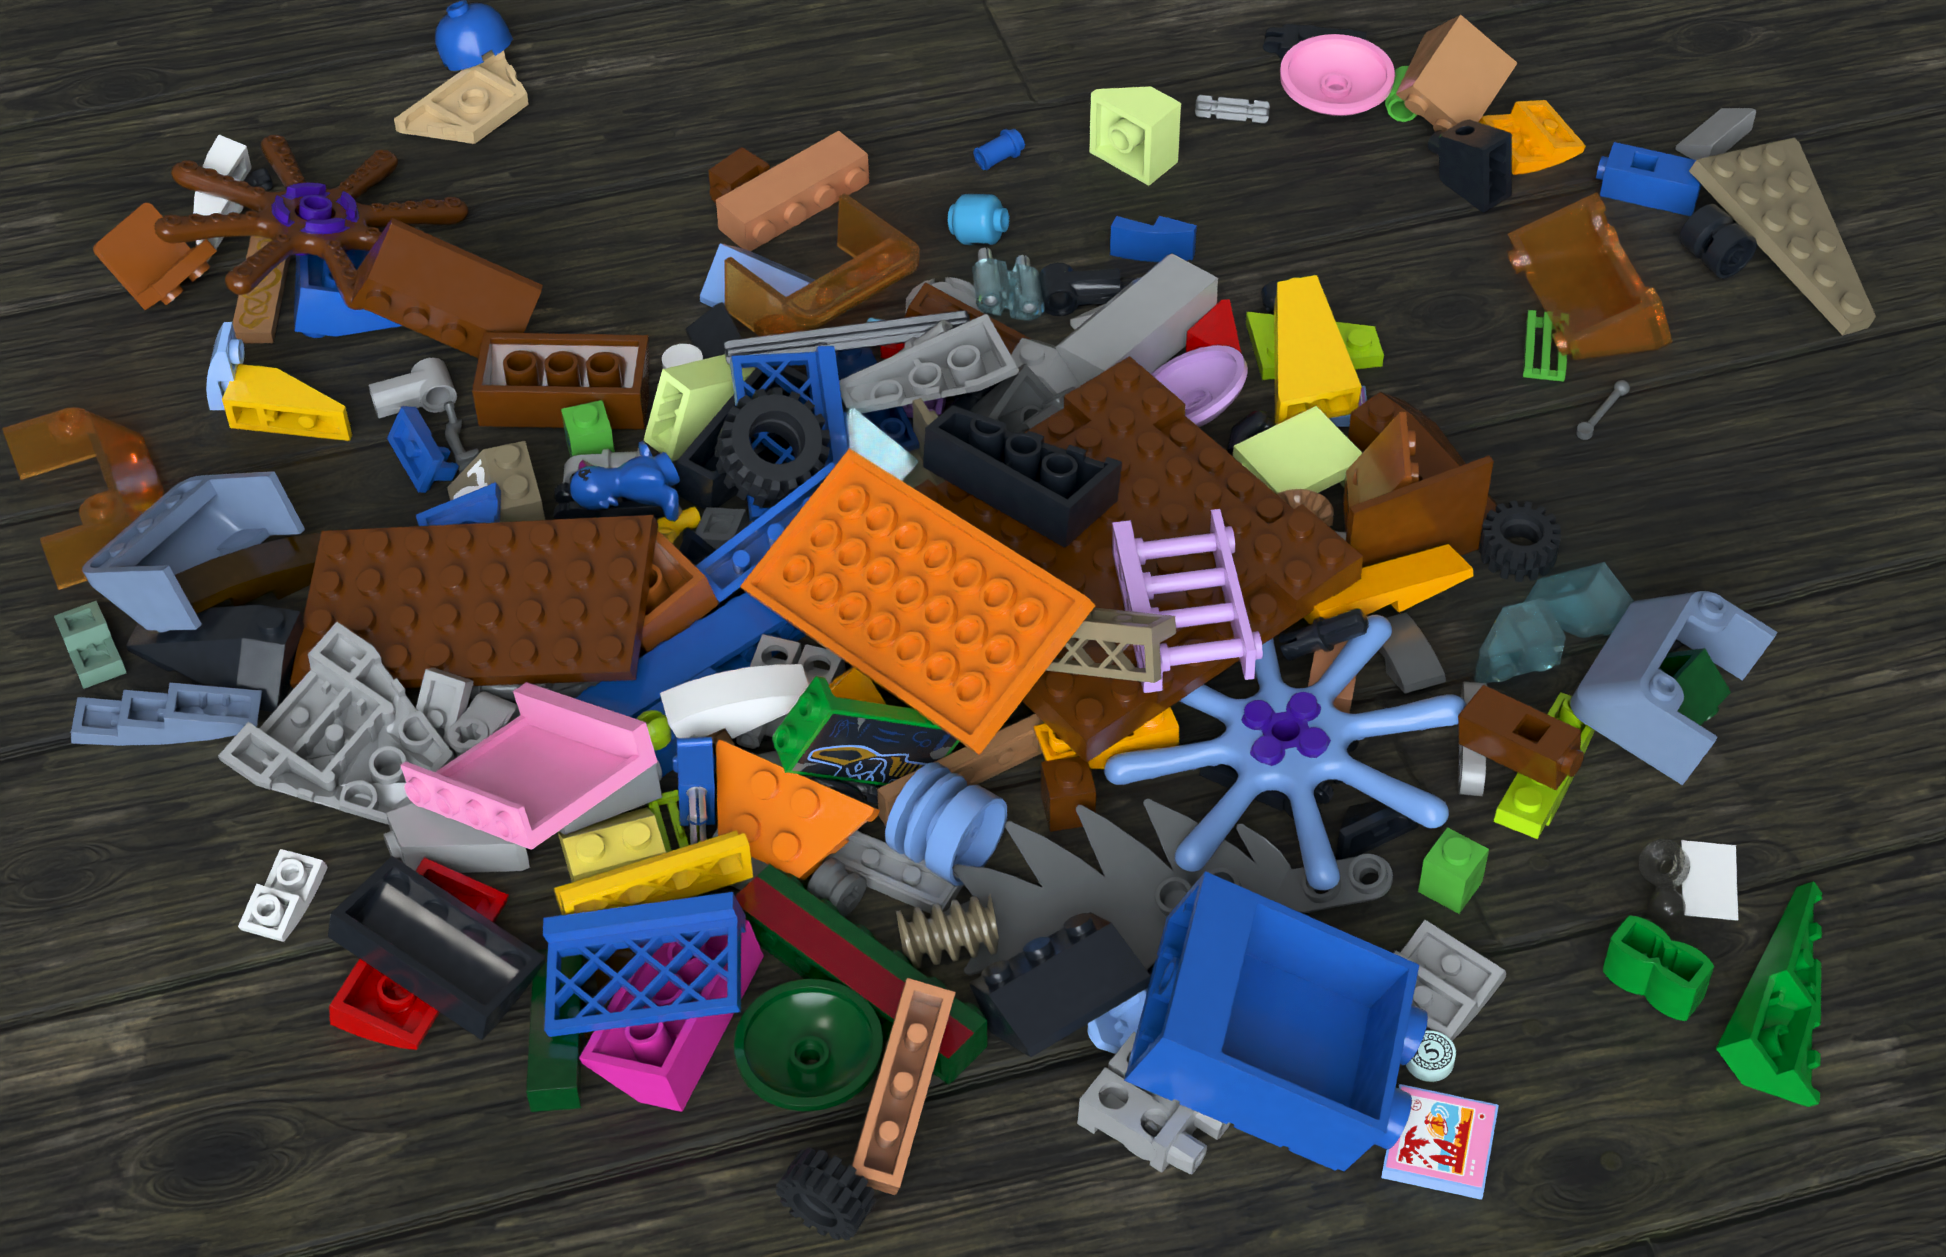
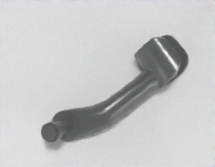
[444,401,479,473]

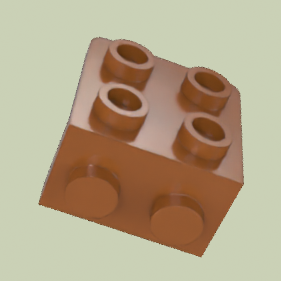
[93,203,217,310]

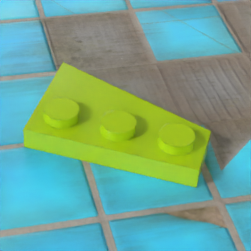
[1246,312,1384,380]

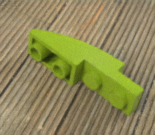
[1494,692,1595,839]

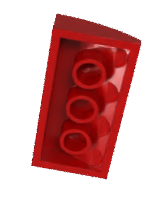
[329,857,509,1050]

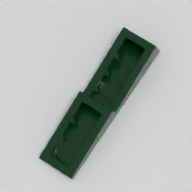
[526,949,583,1112]

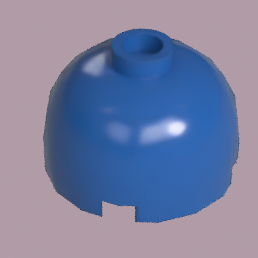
[435,0,513,71]

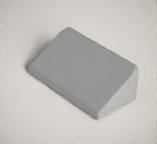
[1675,108,1756,160]

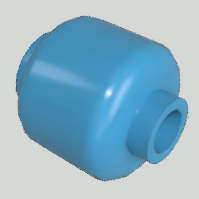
[948,194,1009,245]

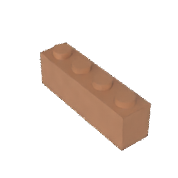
[716,131,869,251]
[852,978,956,1195]

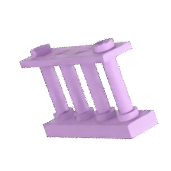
[1112,509,1263,693]

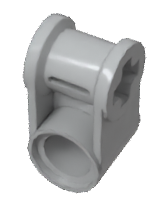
[447,691,520,760]

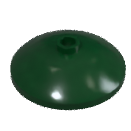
[734,979,883,1111]

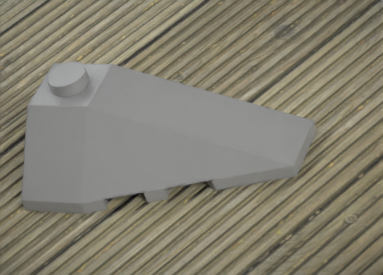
[839,314,1020,416]

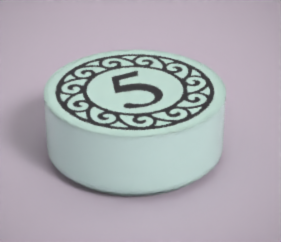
[1406,1030,1456,1082]

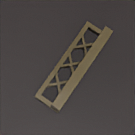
[1046,608,1176,683]

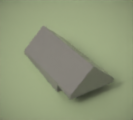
[1055,253,1218,385]

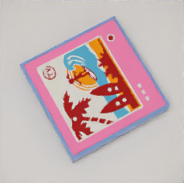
[1381,1084,1499,1200]

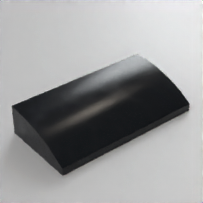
[328,856,546,1040]

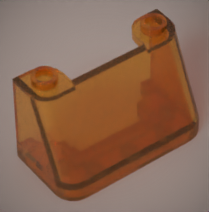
[1507,192,1672,360]

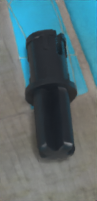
[1279,609,1369,661]

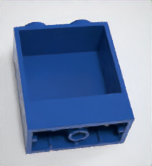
[1124,871,1428,1171]

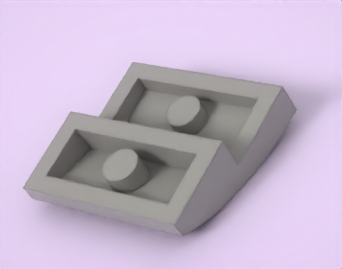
[1394,920,1506,1041]

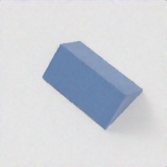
[700,243,844,334]

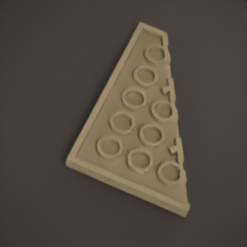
[1689,137,1876,336]

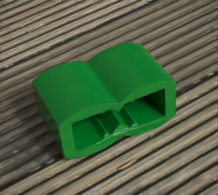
[1603,915,1714,1021]

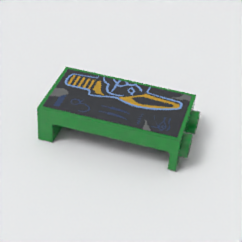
[772,676,959,786]

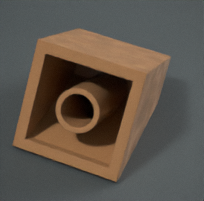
[1396,14,1517,132]

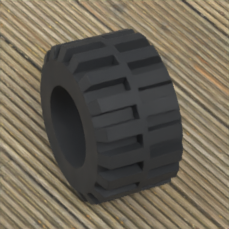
[715,388,830,508]

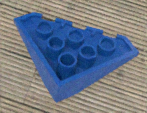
[294,250,402,338]

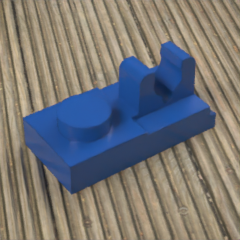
[387,406,459,493]

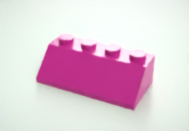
[579,920,764,1112]

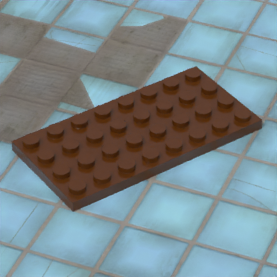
[290,515,658,688]

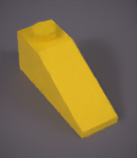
[222,364,352,441]

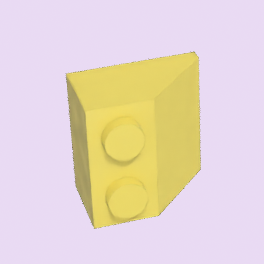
[558,807,666,882]

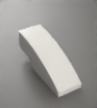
[193,135,251,262]
[660,664,810,739]

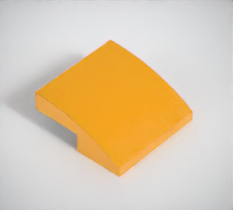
[1479,100,1586,175]

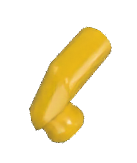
[657,506,701,543]

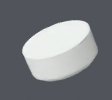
[662,344,703,369]

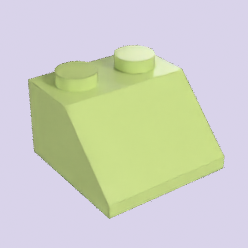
[1089,86,1181,186]

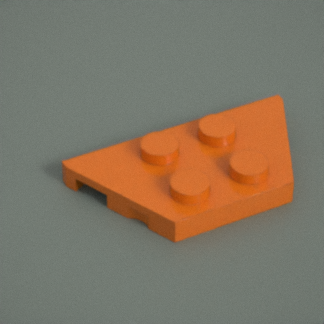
[716,739,880,880]

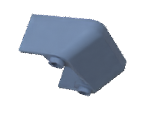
[82,471,305,632]
[1570,591,1777,785]

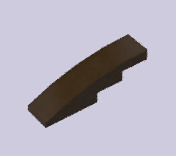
[175,533,321,614]

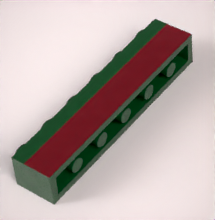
[735,864,987,1085]

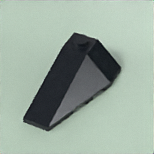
[126,605,305,712]

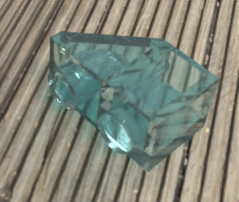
[1474,597,1566,684]

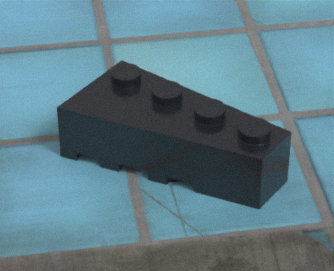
[675,366,810,509]

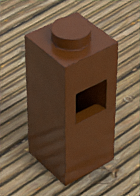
[1458,685,1584,790]

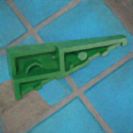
[1716,881,1822,1107]

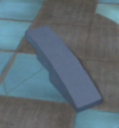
[71,683,262,746]

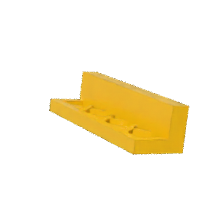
[554,830,753,915]

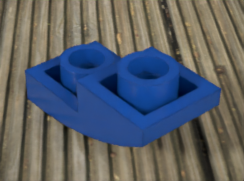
[1110,216,1197,262]

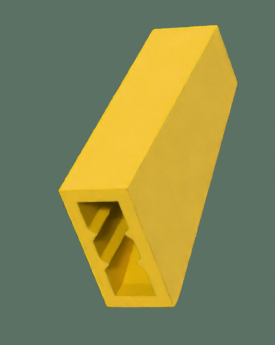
[1274,275,1362,425]

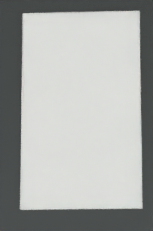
[1681,840,1738,921]

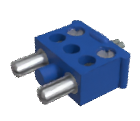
[673,735,716,845]

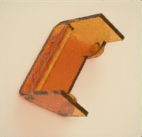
[725,193,920,336]
[2,407,165,590]

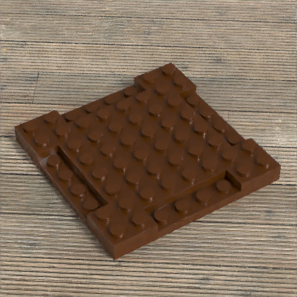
[914,356,1363,763]

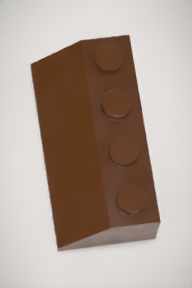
[351,218,543,359]
[472,332,649,429]

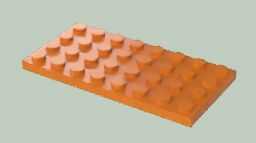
[740,448,1095,755]

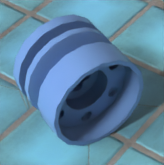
[885,762,1007,886]

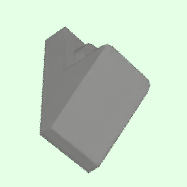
[416,668,474,755]

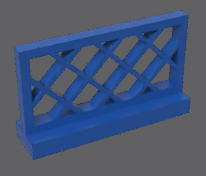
[730,346,848,521]
[543,892,746,1037]

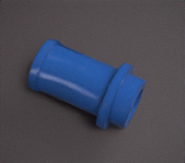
[973,129,1025,170]

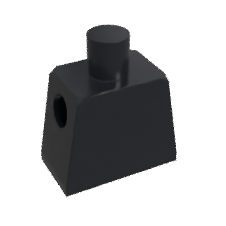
[1428,120,1512,212]

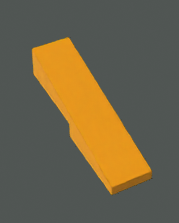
[1304,544,1474,625]

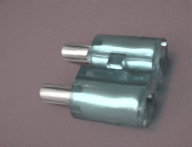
[972,248,1044,320]

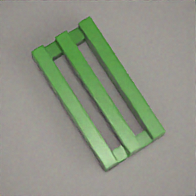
[1523,310,1569,382]

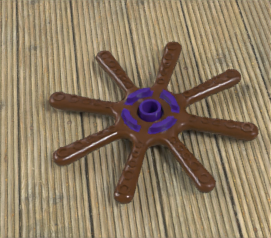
[154,135,469,310]

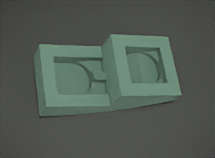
[54,601,126,689]

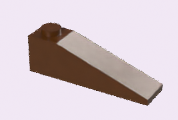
[1348,392,1497,532]

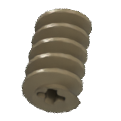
[896,893,999,969]

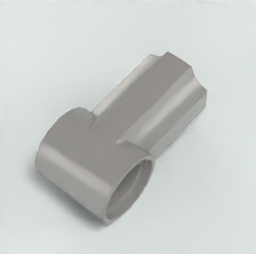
[368,358,457,418]

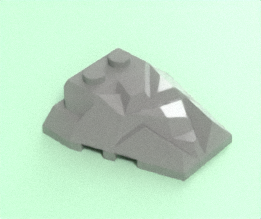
[218,622,454,825]

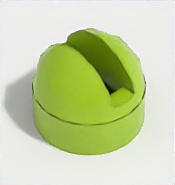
[636,710,672,751]

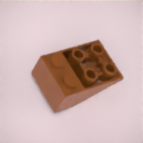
[1343,412,1419,532]

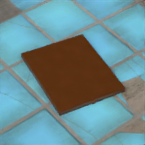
[1346,456,1494,568]

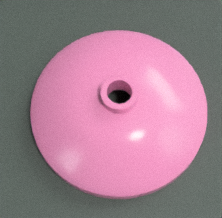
[1280,34,1395,116]

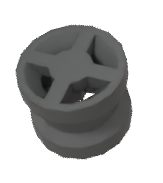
[807,858,867,917]

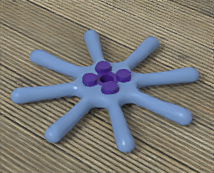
[1104,615,1467,890]

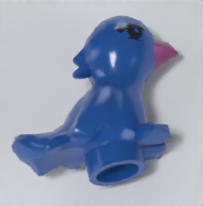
[570,440,682,522]

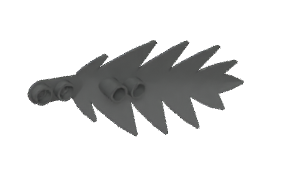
[944,799,1393,976]

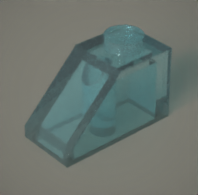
[844,406,919,481]
[1520,562,1634,638]

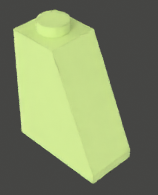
[644,354,756,461]

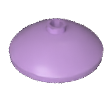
[1151,345,1248,427]

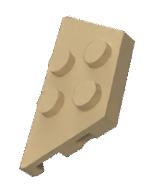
[394,50,529,144]

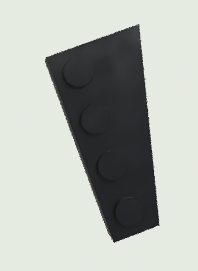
[923,405,1122,548]

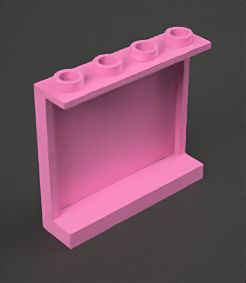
[400,682,658,850]

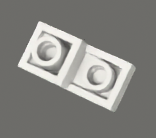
[238,849,328,942]

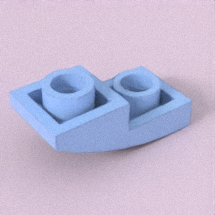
[206,322,245,410]

